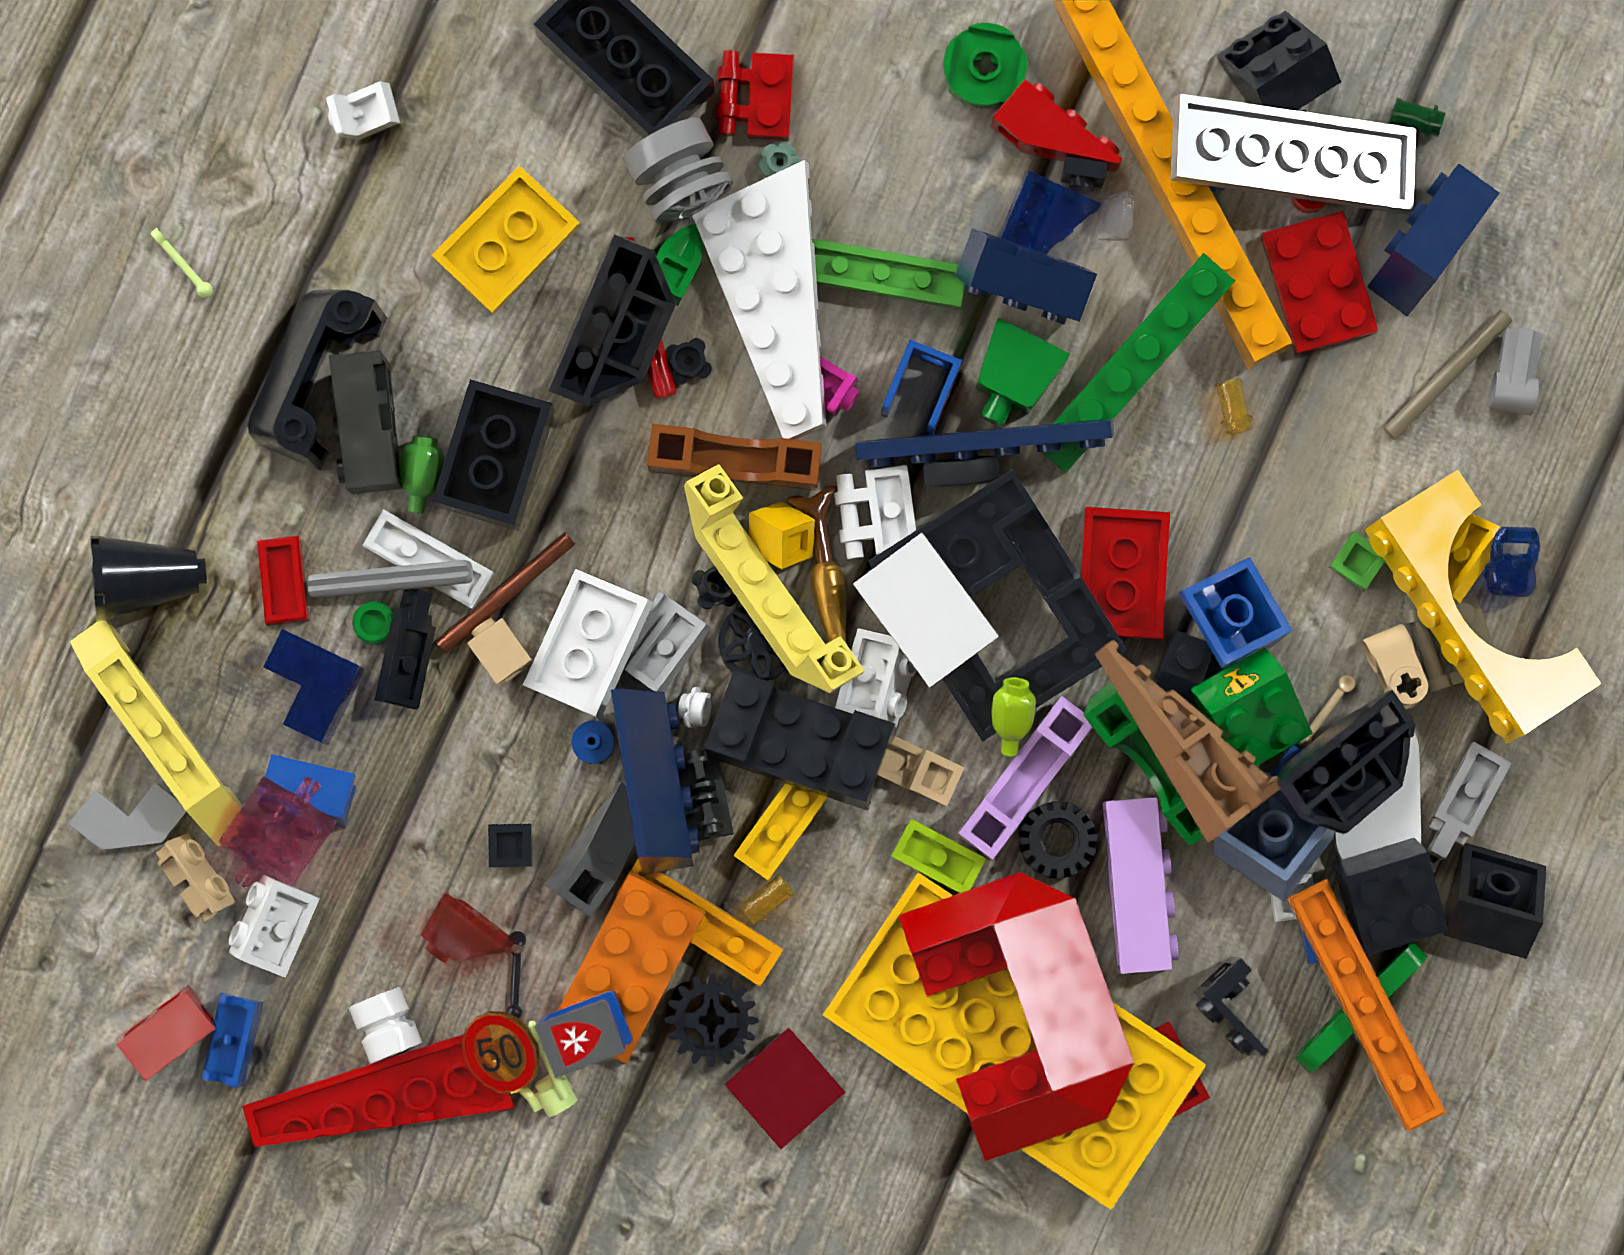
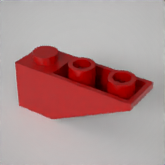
[991,79,1122,173]

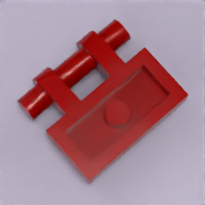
[715,50,794,141]

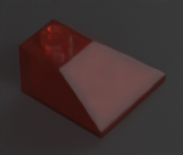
[421,892,525,964]

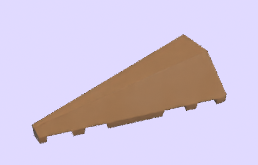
[1095,640,1281,843]

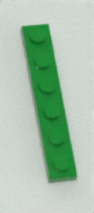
[1034,253,1236,473]

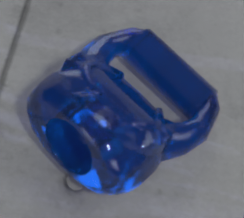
[1483,526,1540,597]

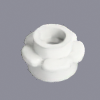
[678,687,712,728]

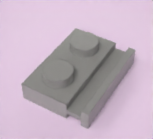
[623,591,711,692]

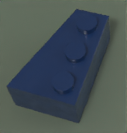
[1367,163,1500,316]
[955,228,1097,325]

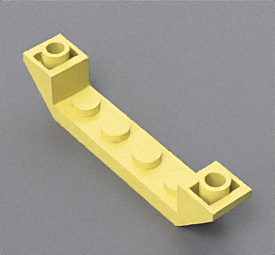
[684,464,865,693]
[70,620,254,847]

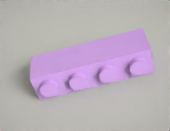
[1102,797,1179,974]

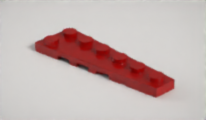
[242,1026,515,1147]

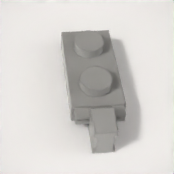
[1427,742,1511,860]

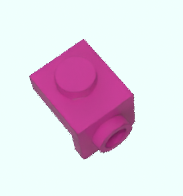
[820,356,860,416]

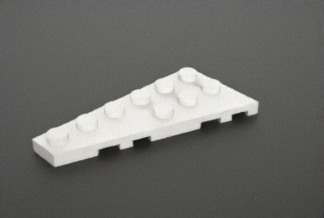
[692,160,826,440]

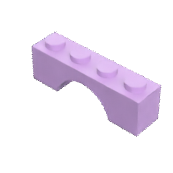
[957,696,1092,861]

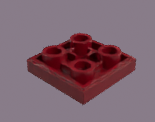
[724,1027,846,1149]

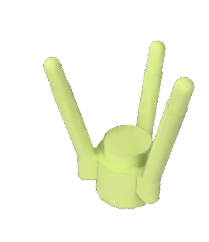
[485,1021,578,1117]

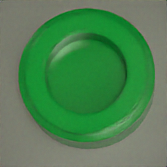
[352,601,394,645]

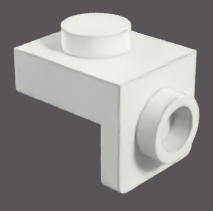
[326,81,400,140]

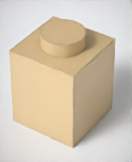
[467,618,533,688]

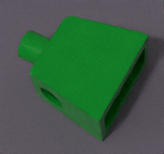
[976,318,1070,427]

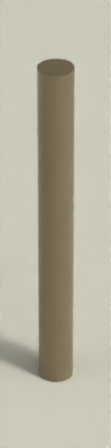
[1383,310,1512,440]

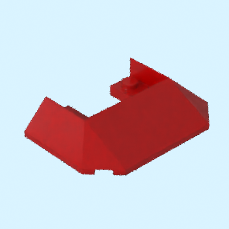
[898,872,1134,1161]

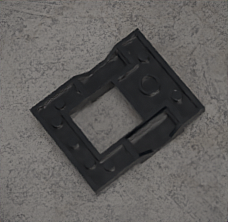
[868,469,1128,742]

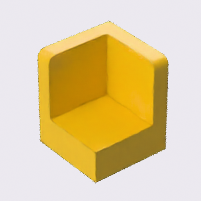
[749,502,815,569]

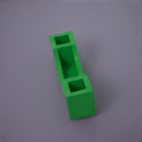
[1083,682,1204,847]

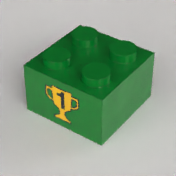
[1191,647,1313,766]

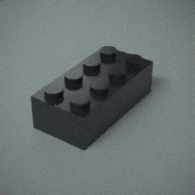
[533,0,715,138]

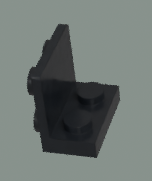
[1194,957,1269,1058]

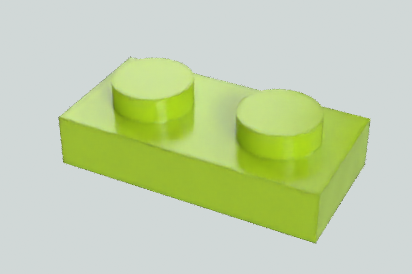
[891,819,986,893]

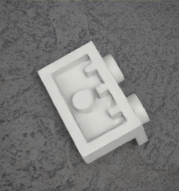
[835,628,917,727]
[229,874,320,978]

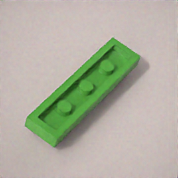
[812,238,965,310]

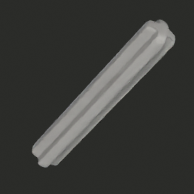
[307,560,473,598]

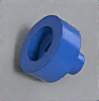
[571,721,615,764]

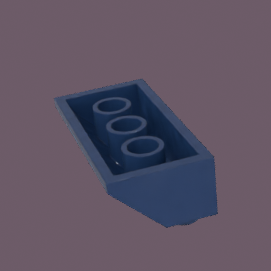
[611,689,700,875]

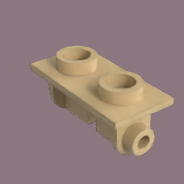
[156,833,236,923]

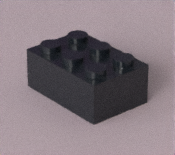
[433,379,555,531]

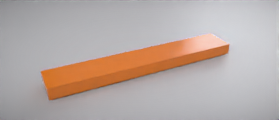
[1286,879,1447,1132]

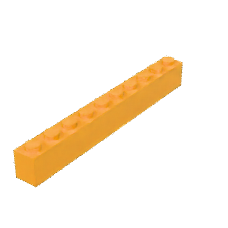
[1054,0,1292,370]

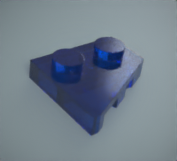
[998,171,1101,254]

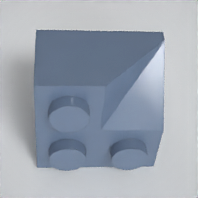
[1214,771,1334,902]

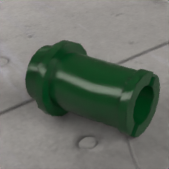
[1389,97,1446,138]

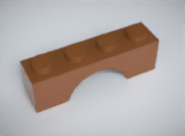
[647,423,822,491]

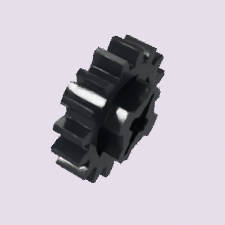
[665,973,759,1067]

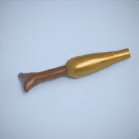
[787,486,846,643]

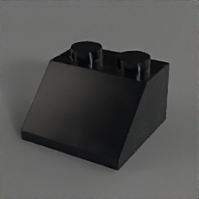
[1443,843,1546,959]

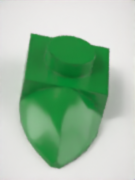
[656,223,703,306]

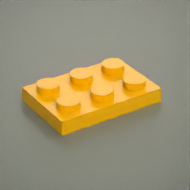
[432,165,581,316]

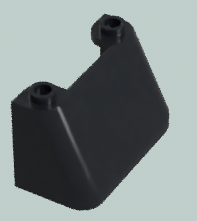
[247,289,387,471]

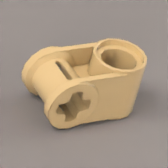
[1362,624,1428,709]

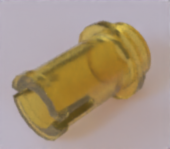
[1215,379,1254,435]
[739,873,795,926]

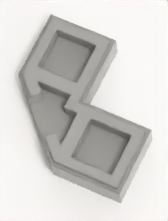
[68,783,188,850]

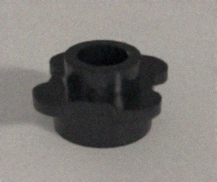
[665,338,712,385]
[691,567,737,610]

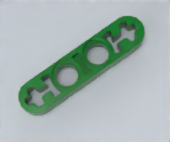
[1294,942,1427,1073]

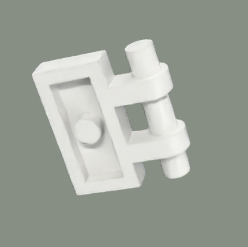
[834,465,916,560]

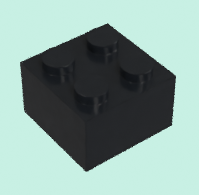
[1333,837,1448,956]

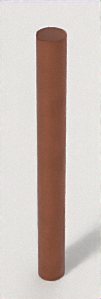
[435,532,576,654]

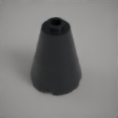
[90,536,207,621]

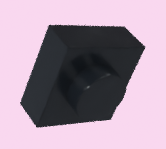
[1061,156,1108,192]
[488,823,533,868]

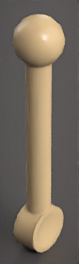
[1296,675,1355,749]

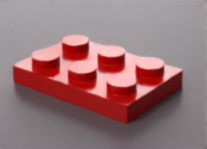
[1260,211,1379,356]
[1080,507,1170,640]

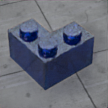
[263,629,366,745]

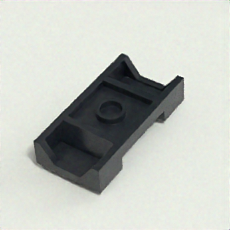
[704,670,896,811]

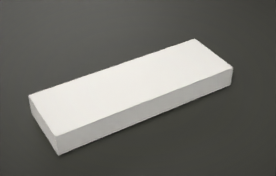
[362,509,495,609]

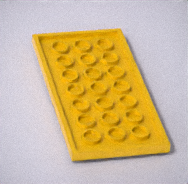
[823,872,1207,1210]

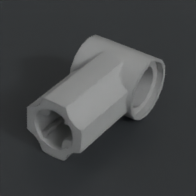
[1488,327,1542,416]

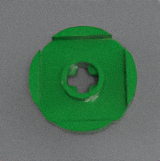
[943,23,1027,109]

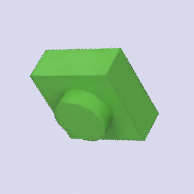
[1328,531,1385,591]

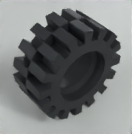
[1018,801,1097,879]

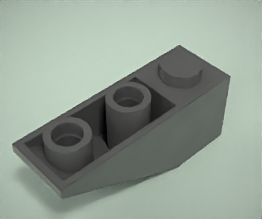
[544,781,635,917]

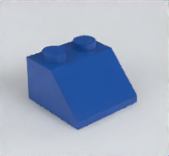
[1179,557,1293,668]

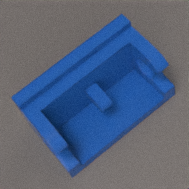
[259,754,356,828]
[201,993,263,1088]

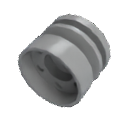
[623,118,734,224]

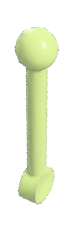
[150,228,213,298]

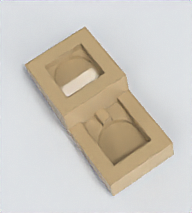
[877,736,965,806]

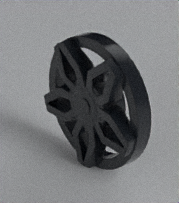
[718,605,787,681]

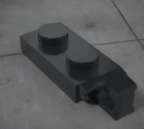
[374,589,436,710]

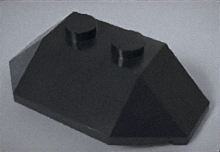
[549,234,676,407]
[1277,689,1416,834]

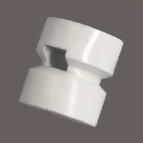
[349,987,423,1064]

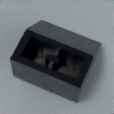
[1216,10,1341,111]

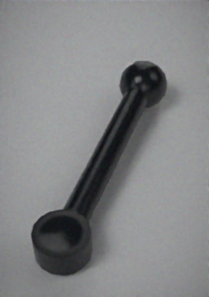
[506,931,527,1021]

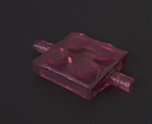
[218,776,337,888]

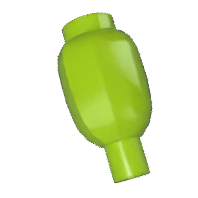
[992,677,1036,756]

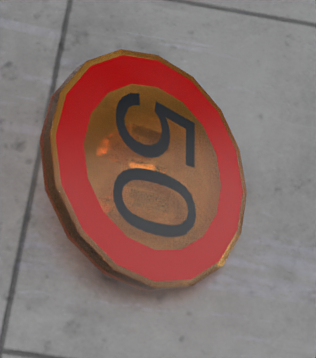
[462,1011,541,1093]

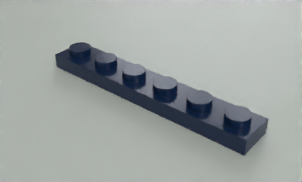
[855,418,1114,467]

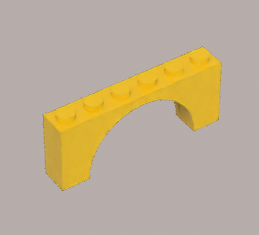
[1365,470,1601,744]

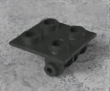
[678,750,734,841]

